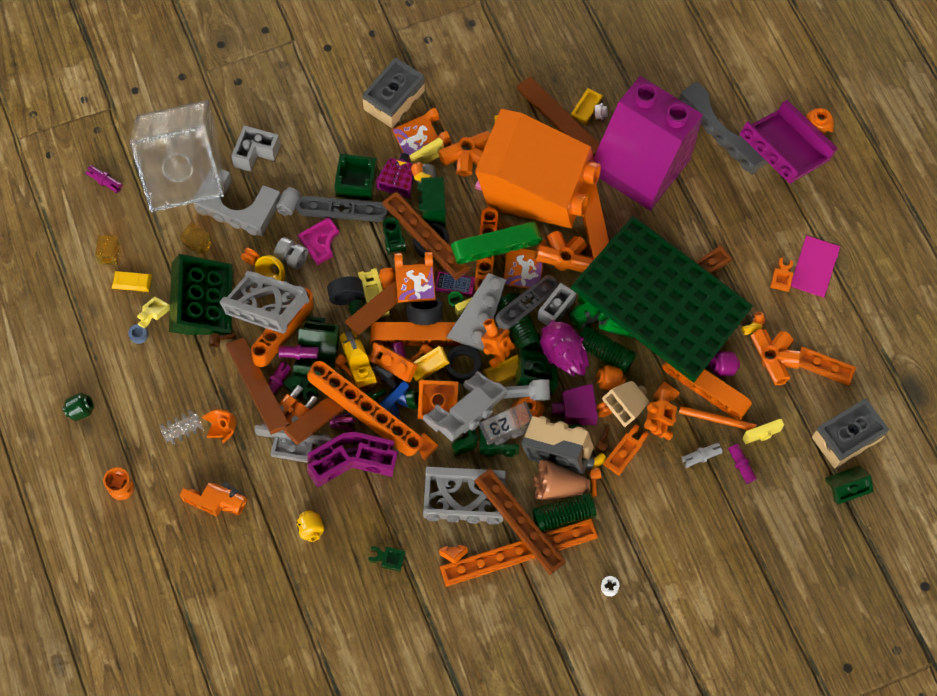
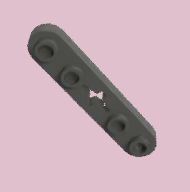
[296,196,388,222]
[495,275,559,329]

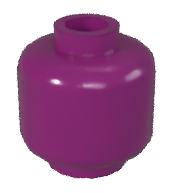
[710,351,740,376]

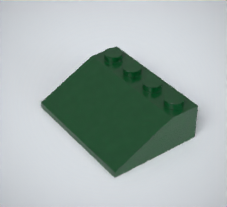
[169,254,233,335]

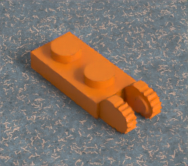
[603,424,650,476]

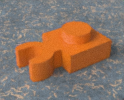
[770,258,793,292]

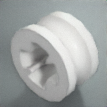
[601,576,619,596]

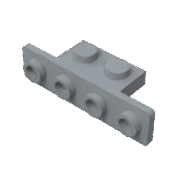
[255,424,333,463]

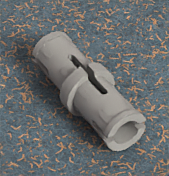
[681,442,723,468]

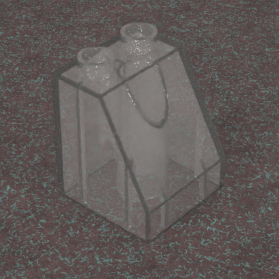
[129,100,225,212]

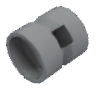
[273,237,308,270]

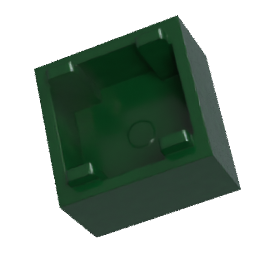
[334,154,377,200]
[418,177,446,227]

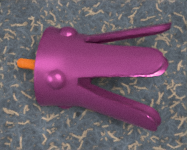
[330,413,355,432]

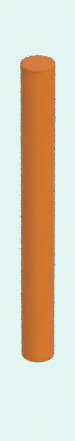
[679,406,757,430]

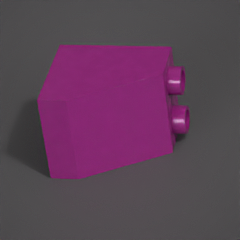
[594,76,703,211]

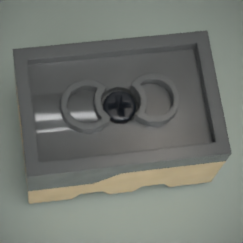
[362,57,425,128]
[812,398,889,469]
[522,416,594,475]

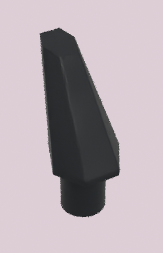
[372,366,398,389]

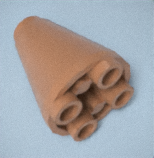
[533,460,590,500]

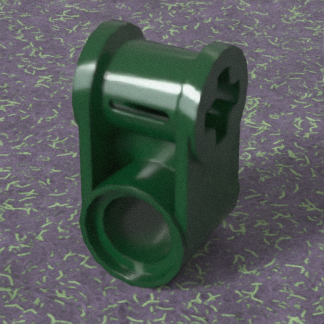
[383,217,406,255]

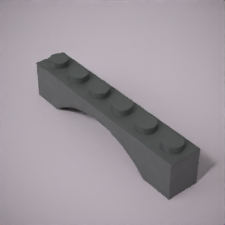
[679,81,768,175]

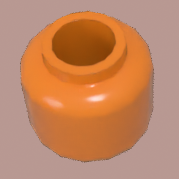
[596,365,626,391]

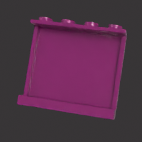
[739,100,838,184]

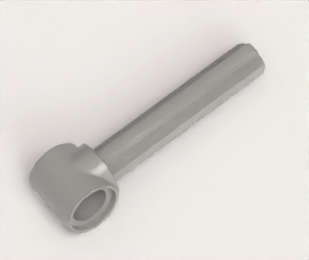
[503,380,550,401]

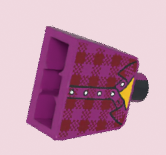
[376,153,414,199]

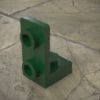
[479,426,519,457]
[451,430,478,457]

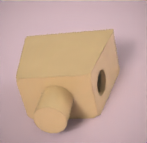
[601,381,649,427]

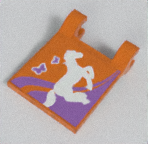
[392,108,451,155]
[503,240,546,289]
[394,252,436,303]

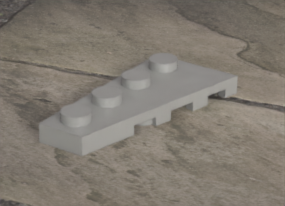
[446,273,506,351]

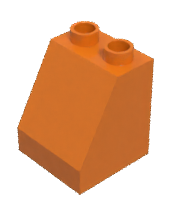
[475,109,601,229]

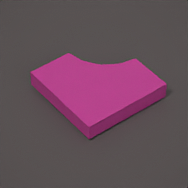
[298,217,339,266]

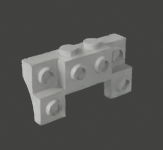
[423,371,508,441]

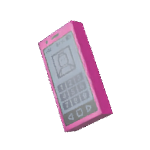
[435,271,475,297]

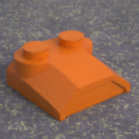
[418,380,459,419]

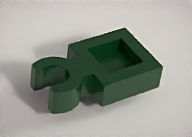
[283,372,318,403]
[368,546,406,572]

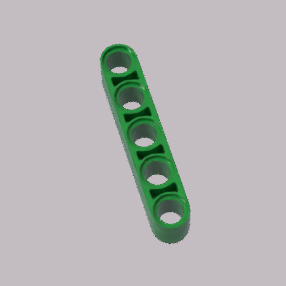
[451,222,543,264]

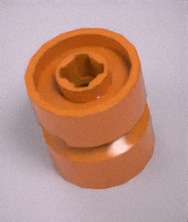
[103,467,134,500]

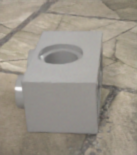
[538,283,576,326]

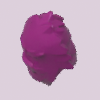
[540,320,589,376]

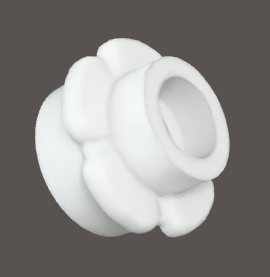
[595,103,608,121]

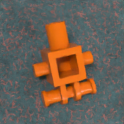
[481,319,515,368]
[644,389,677,440]

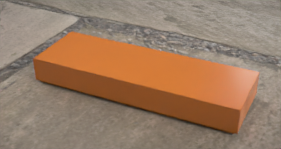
[799,346,856,386]

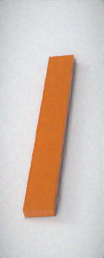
[440,518,598,587]

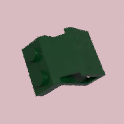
[293,321,340,375]

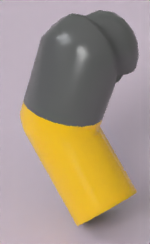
[586,452,607,470]

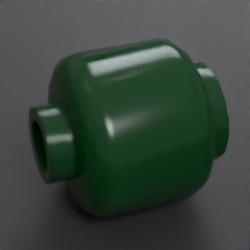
[63,393,94,421]

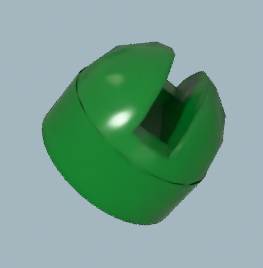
[447,291,463,307]

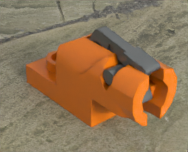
[180,482,247,517]

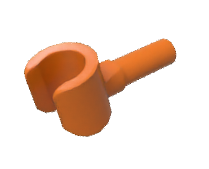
[409,344,433,362]
[335,354,353,379]
[589,468,602,497]

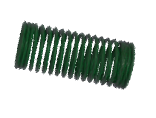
[498,293,540,351]
[580,325,637,374]
[532,492,597,532]

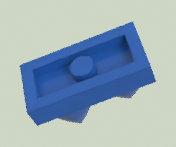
[379,381,409,419]

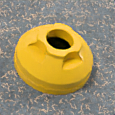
[254,255,285,282]

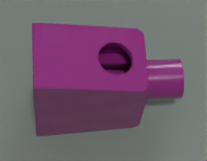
[551,384,598,425]

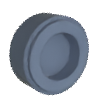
[128,324,148,344]

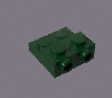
[516,349,558,395]

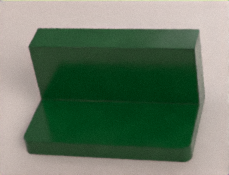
[825,466,874,505]

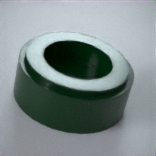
[406,389,419,409]

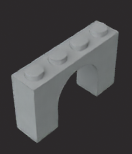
[193,166,281,236]

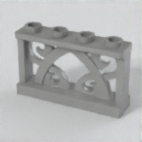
[220,271,310,334]
[423,467,505,524]

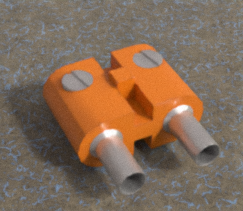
[279,385,318,425]

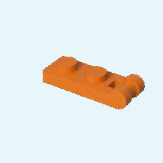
[368,342,418,382]

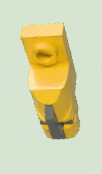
[340,331,376,388]

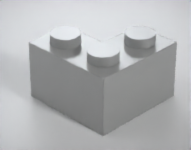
[231,126,280,172]

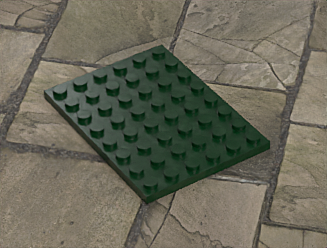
[570,216,753,383]

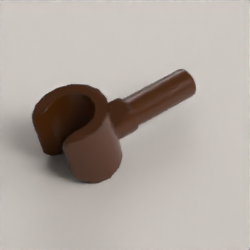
[209,333,236,347]
[595,427,610,454]

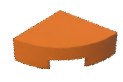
[652,381,680,400]
[419,433,438,461]
[439,545,468,564]

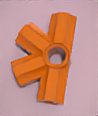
[438,131,491,177]
[534,231,593,273]
[751,329,800,386]

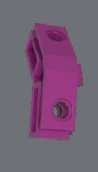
[307,432,398,488]

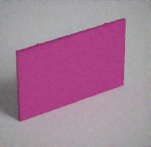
[791,235,840,298]

